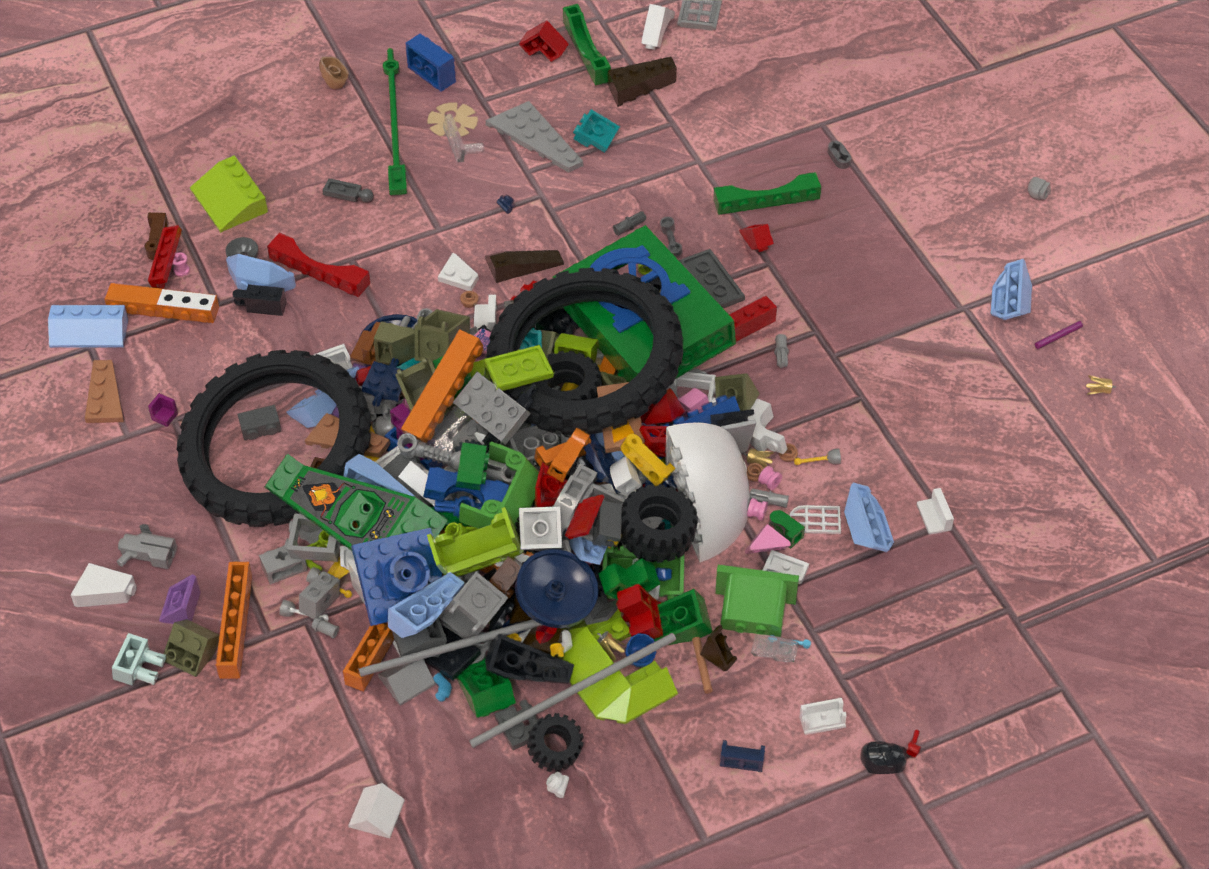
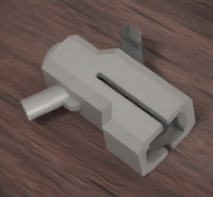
[116,524,177,569]

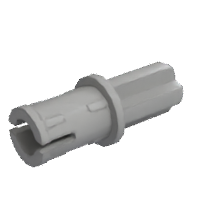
[774,334,789,368]
[750,489,789,508]

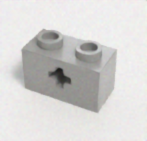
[259,543,307,584]
[299,571,340,619]

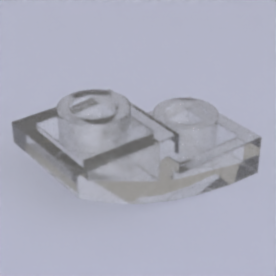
[751,634,799,662]

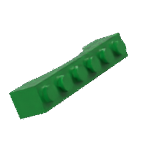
[562,4,611,86]
[713,172,821,215]

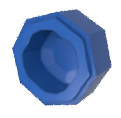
[655,568,672,581]

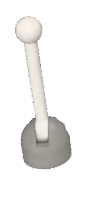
[279,600,329,622]

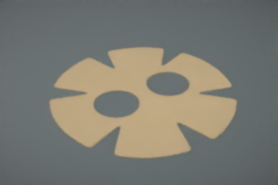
[428,103,478,138]

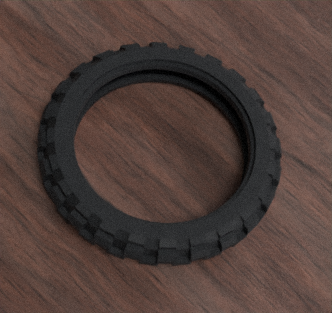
[486,268,683,435]
[176,350,371,527]

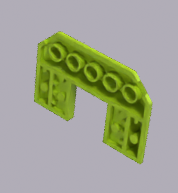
[563,609,678,724]

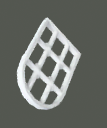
[789,505,841,534]

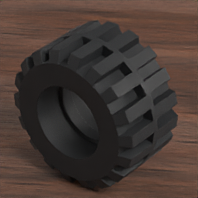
[527,713,584,772]

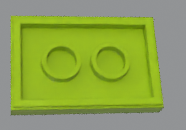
[484,345,554,391]

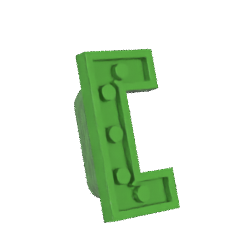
[715,565,799,637]

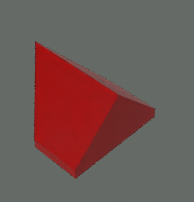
[644,388,685,425]
[535,462,567,507]

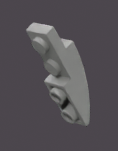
[553,464,597,537]

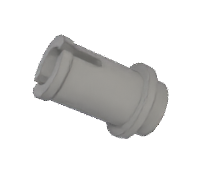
[312,617,339,639]

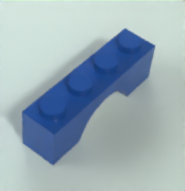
[423,467,509,506]

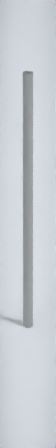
[359,619,542,677]
[469,633,676,748]

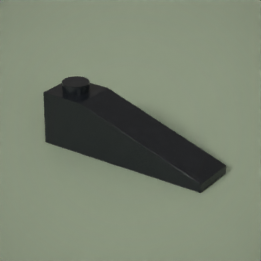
[485,634,574,684]

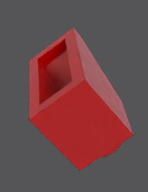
[739,223,774,252]

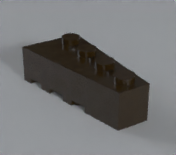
[608,57,677,107]

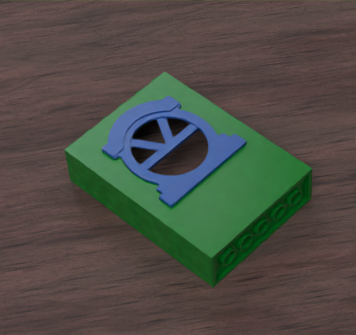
[552,225,736,382]

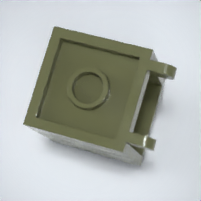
[415,309,470,362]
[395,357,457,417]

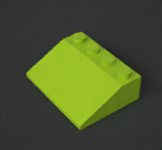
[190,155,268,233]

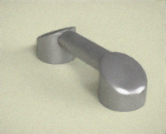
[660,217,683,257]

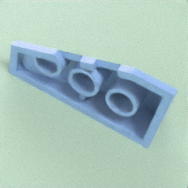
[343,454,414,496]
[388,572,464,638]

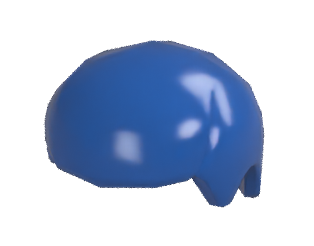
[625,633,657,667]

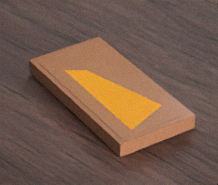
[597,382,644,453]

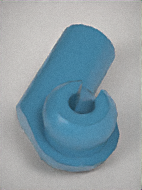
[433,673,452,702]

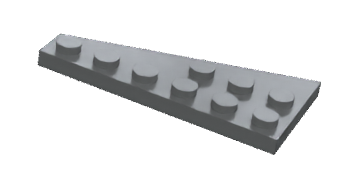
[485,101,583,173]

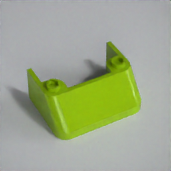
[427,507,524,577]

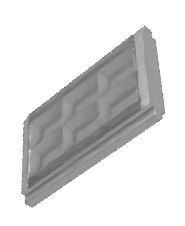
[677,0,722,31]

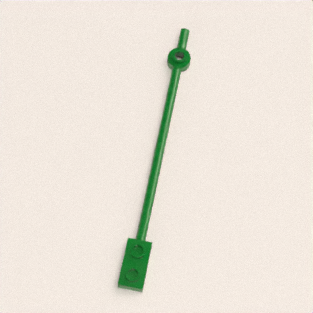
[383,48,407,195]

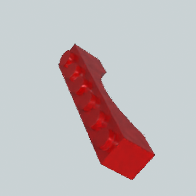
[267,232,371,297]

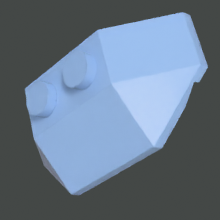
[226,254,296,292]
[991,259,1032,320]
[844,483,894,552]

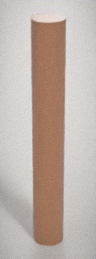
[692,637,713,694]

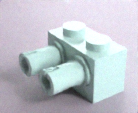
[112,633,166,686]

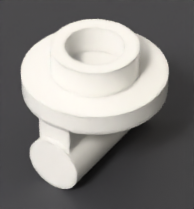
[546,772,569,798]

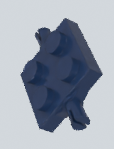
[362,358,403,407]
[583,434,621,495]

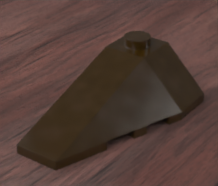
[485,250,564,283]

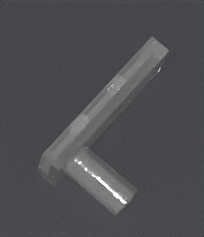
[443,114,484,163]

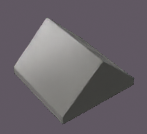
[378,659,435,706]

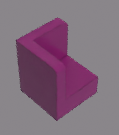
[148,393,178,427]

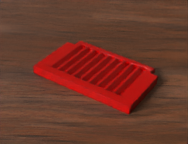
[565,494,604,539]

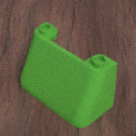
[603,545,685,600]

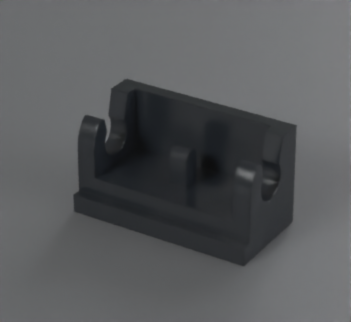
[710,409,754,427]

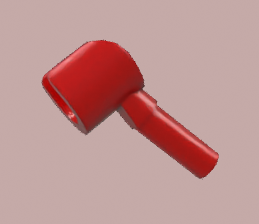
[906,730,921,758]

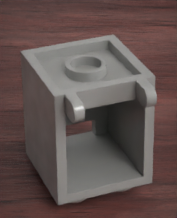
[439,571,508,639]

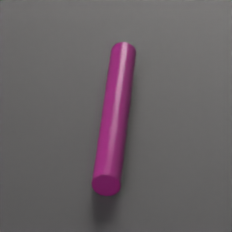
[1035,321,1083,349]

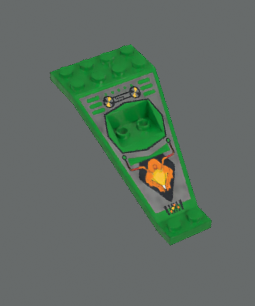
[264,454,448,577]

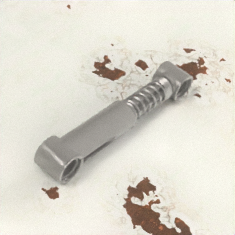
[397,433,516,486]

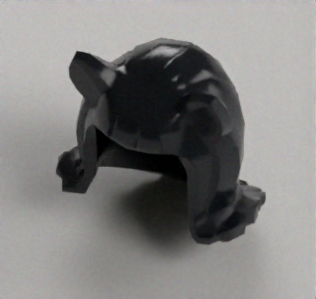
[533,307,580,335]

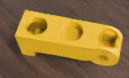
[621,434,676,486]

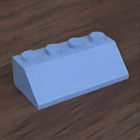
[48,305,128,348]

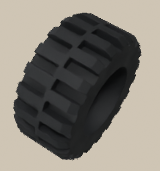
[529,351,602,401]
[621,484,698,563]

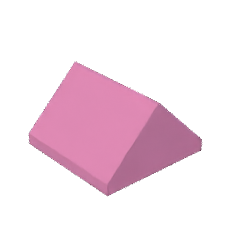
[745,524,791,554]

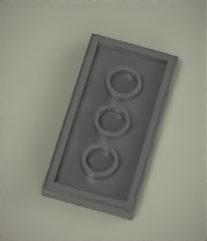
[679,249,745,309]

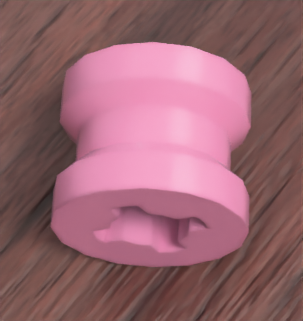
[758,466,782,490]
[747,498,768,521]

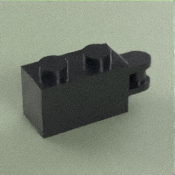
[232,284,287,316]

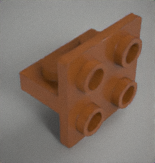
[350,322,380,365]

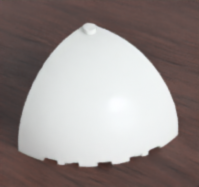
[665,423,750,562]

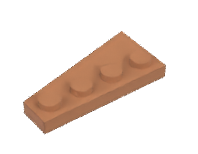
[85,360,124,423]
[305,413,391,458]

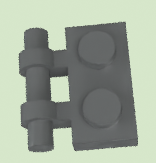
[494,699,539,750]

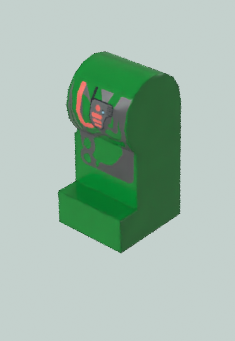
[769,510,805,549]

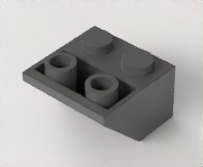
[392,617,447,657]

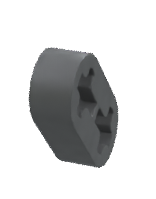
[828,141,851,169]

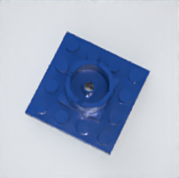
[351,528,443,626]

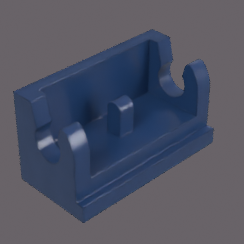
[720,740,765,772]

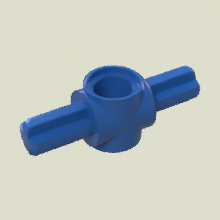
[434,496,482,518]

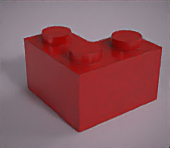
[519,20,569,62]
[616,584,663,639]

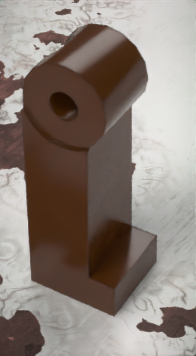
[144,212,169,260]

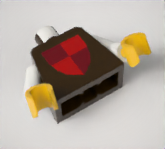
[507,625,573,660]

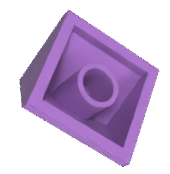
[159,574,200,624]

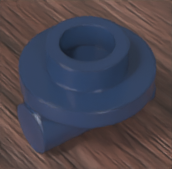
[496,194,515,214]

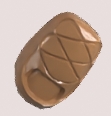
[319,56,349,90]

